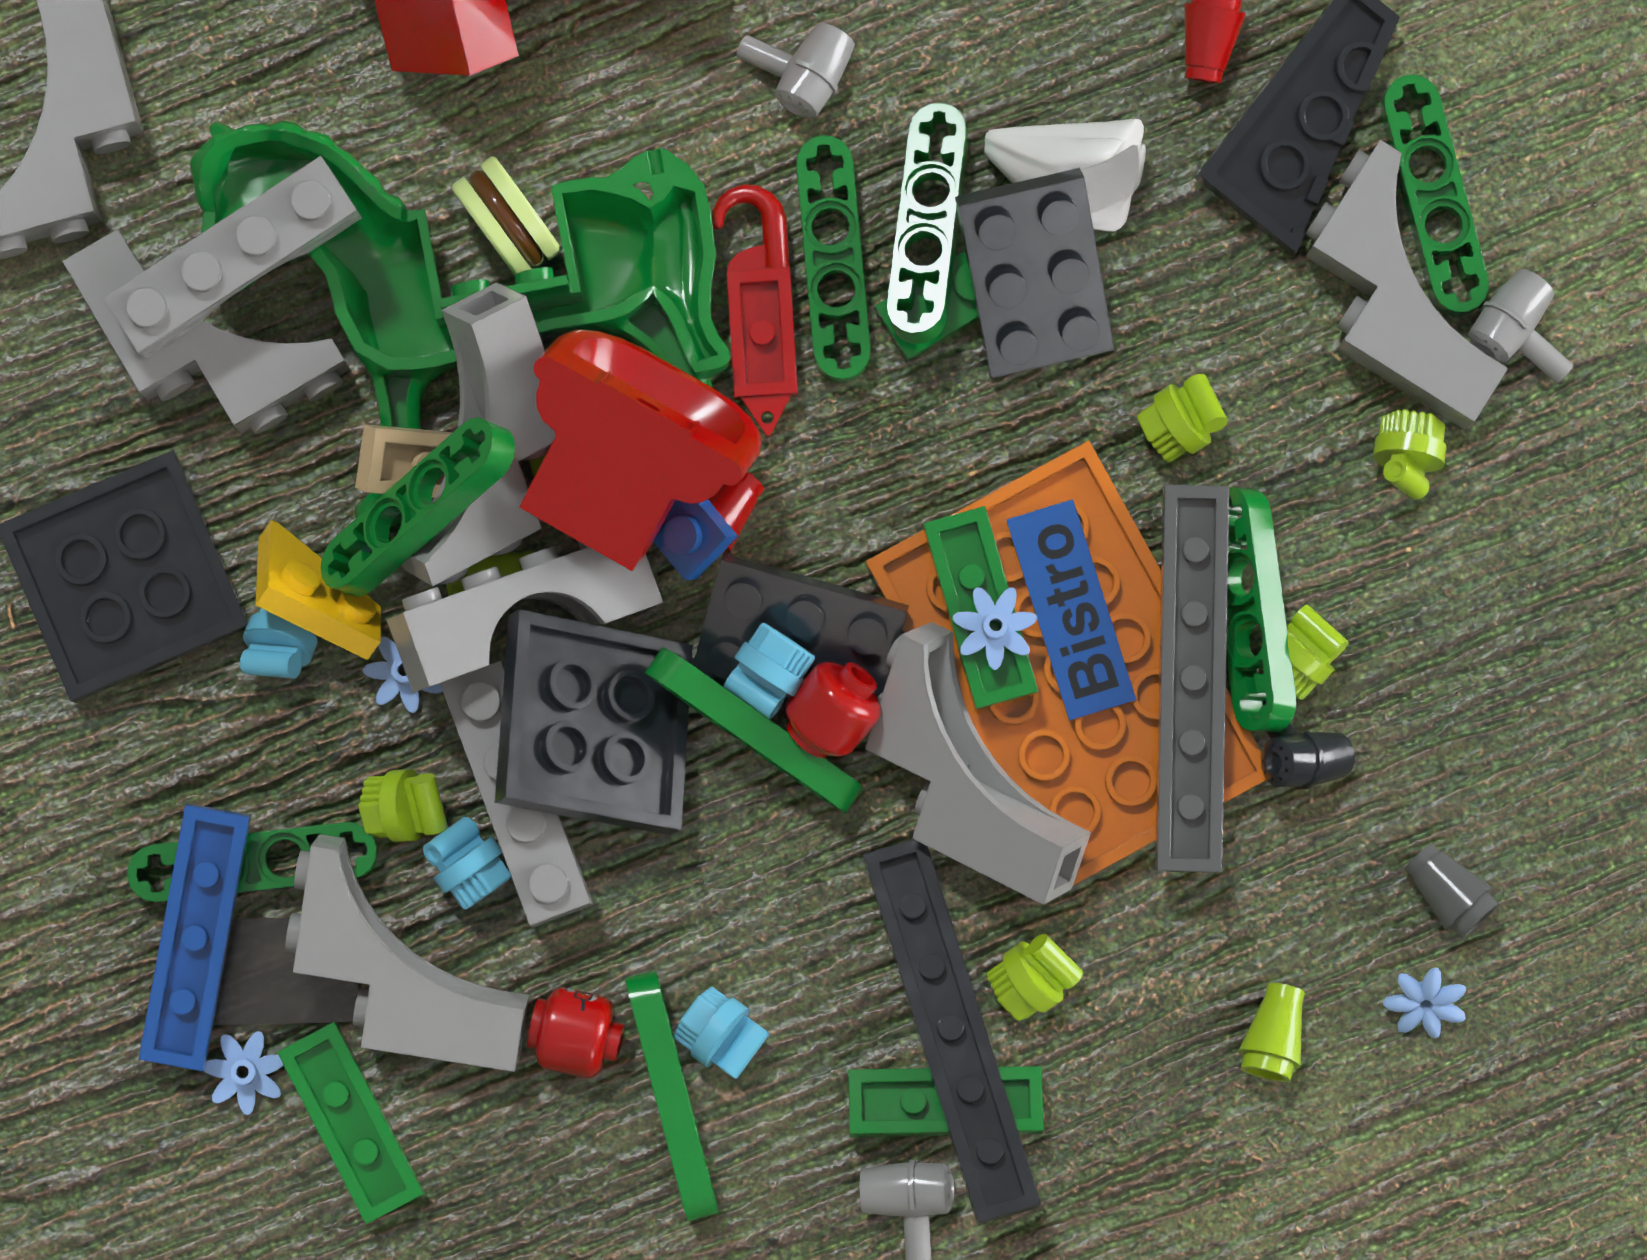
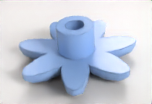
[953,587,1037,670]
[363,637,443,713]
[1383,967,1466,1039]
[204,1031,284,1115]

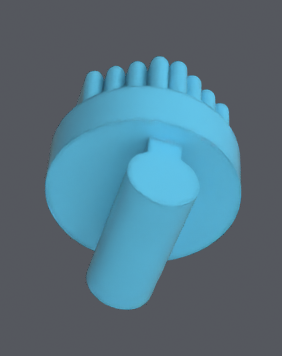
[240,608,318,679]
[724,623,815,719]
[423,817,512,909]
[674,987,770,1079]

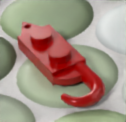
[711,184,798,438]

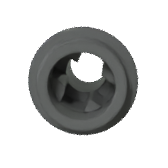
[1405,843,1499,939]

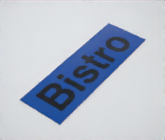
[1006,499,1136,721]

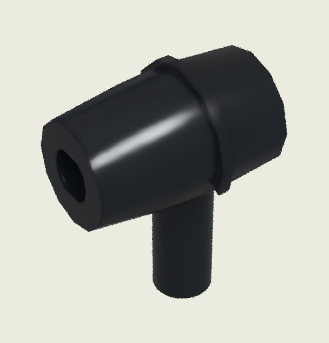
[1261,700,1355,789]

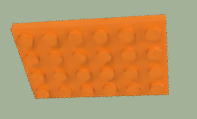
[865,440,1266,885]

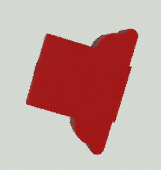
[374,0,519,76]
[519,330,762,571]

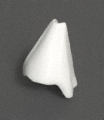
[984,119,1146,232]

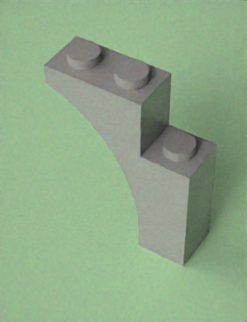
[0,0,144,260]
[1305,140,1508,430]
[62,229,350,434]
[402,283,556,586]
[866,622,1091,905]
[285,834,530,1072]

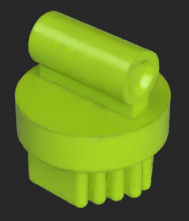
[1137,374,1228,462]
[1373,409,1447,500]
[1262,604,1349,700]
[358,769,448,842]
[987,934,1083,1021]

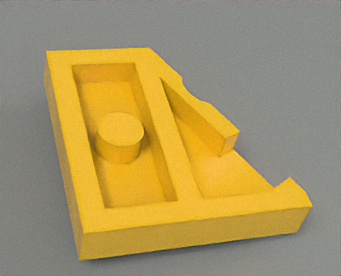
[255,520,381,660]

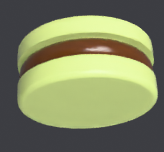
[452,156,561,276]

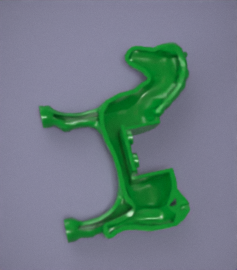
[190,121,731,534]

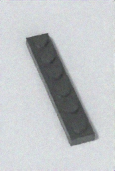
[1155,485,1229,873]

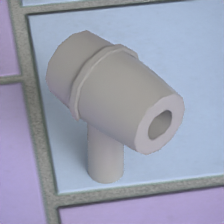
[736,23,855,118]
[1468,269,1573,383]
[859,1160,954,1260]

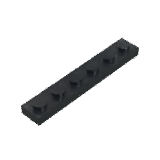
[863,839,1041,1226]

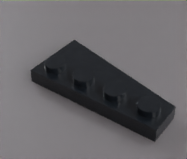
[1194,0,1400,255]

